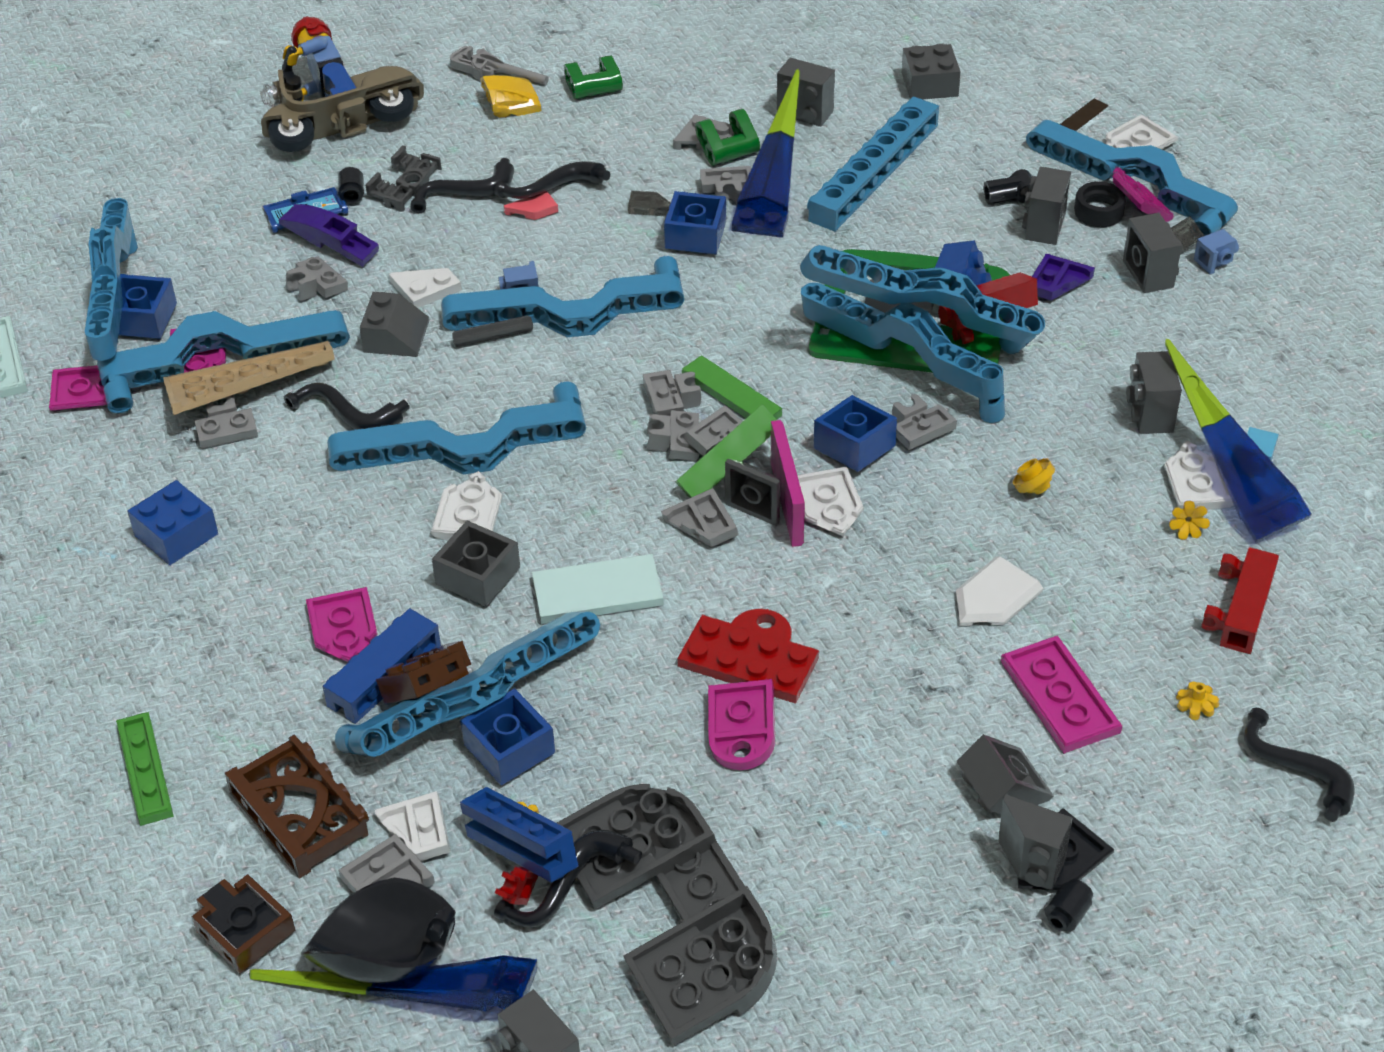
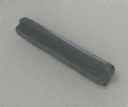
[452,315,533,347]

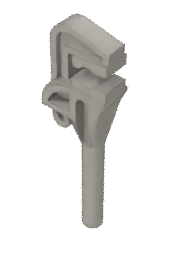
[450,46,549,85]

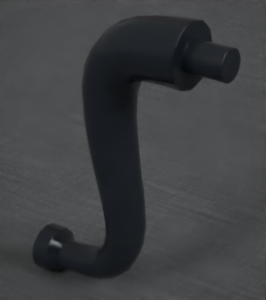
[410,158,515,214]
[494,161,611,199]
[283,383,410,430]
[1244,707,1355,822]
[494,830,642,928]

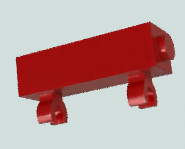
[938,272,1038,344]
[1201,547,1279,655]

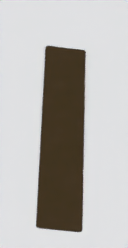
[1060,98,1109,131]

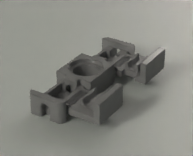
[365,145,442,212]

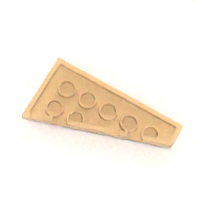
[163,341,335,415]

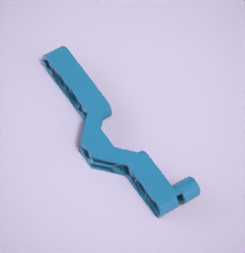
[1026,120,1238,240]
[85,198,138,361]
[800,245,1045,354]
[441,256,684,338]
[801,283,1005,423]
[97,310,350,413]
[327,382,586,475]
[335,611,600,757]

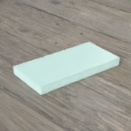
[0,316,28,398]
[532,554,664,624]

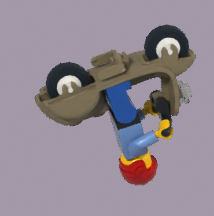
[260,16,424,152]

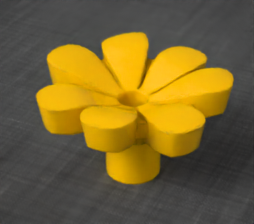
[1169,500,1210,540]
[1176,682,1219,720]

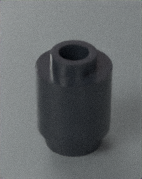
[338,167,364,204]
[1045,879,1093,932]

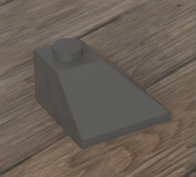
[725,459,780,526]

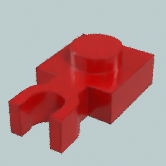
[495,866,538,905]

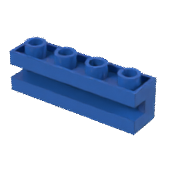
[323,608,441,724]
[460,787,578,883]

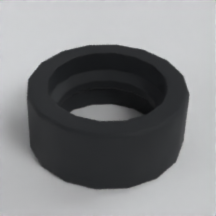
[1074,181,1126,227]

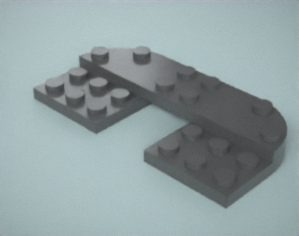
[557,784,777,1046]

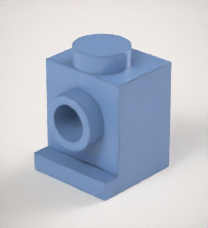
[1194,229,1239,274]
[498,261,539,289]

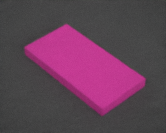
[770,420,805,547]
[1001,635,1122,754]

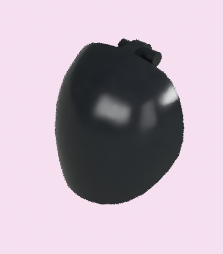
[300,877,456,984]

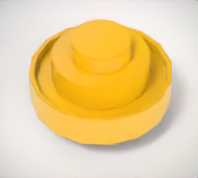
[1012,458,1055,495]

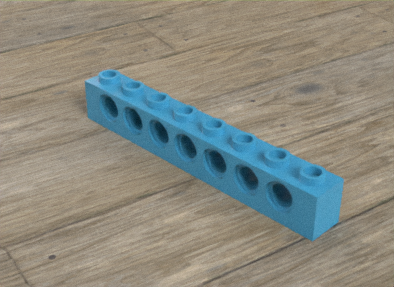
[807,96,939,232]

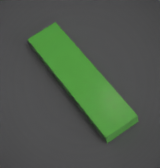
[682,355,782,419]
[675,404,777,498]
[116,712,174,826]

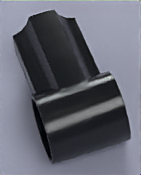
[983,169,1032,204]

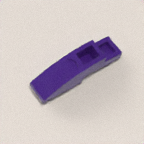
[278,204,379,267]

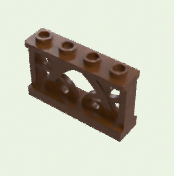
[225,734,369,879]

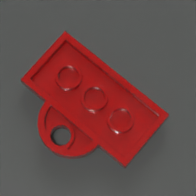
[677,609,819,704]

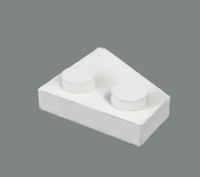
[389,268,462,308]
[375,791,451,861]

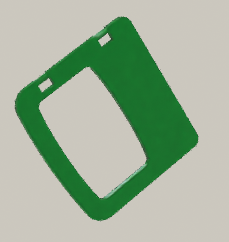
[809,249,1010,373]

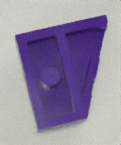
[1032,253,1095,300]

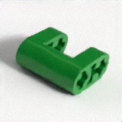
[564,55,623,99]
[695,108,760,166]

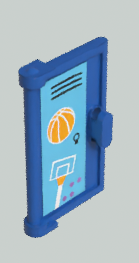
[262,187,348,233]

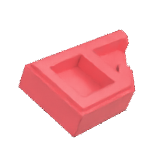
[504,192,558,220]

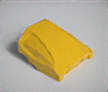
[480,75,542,118]

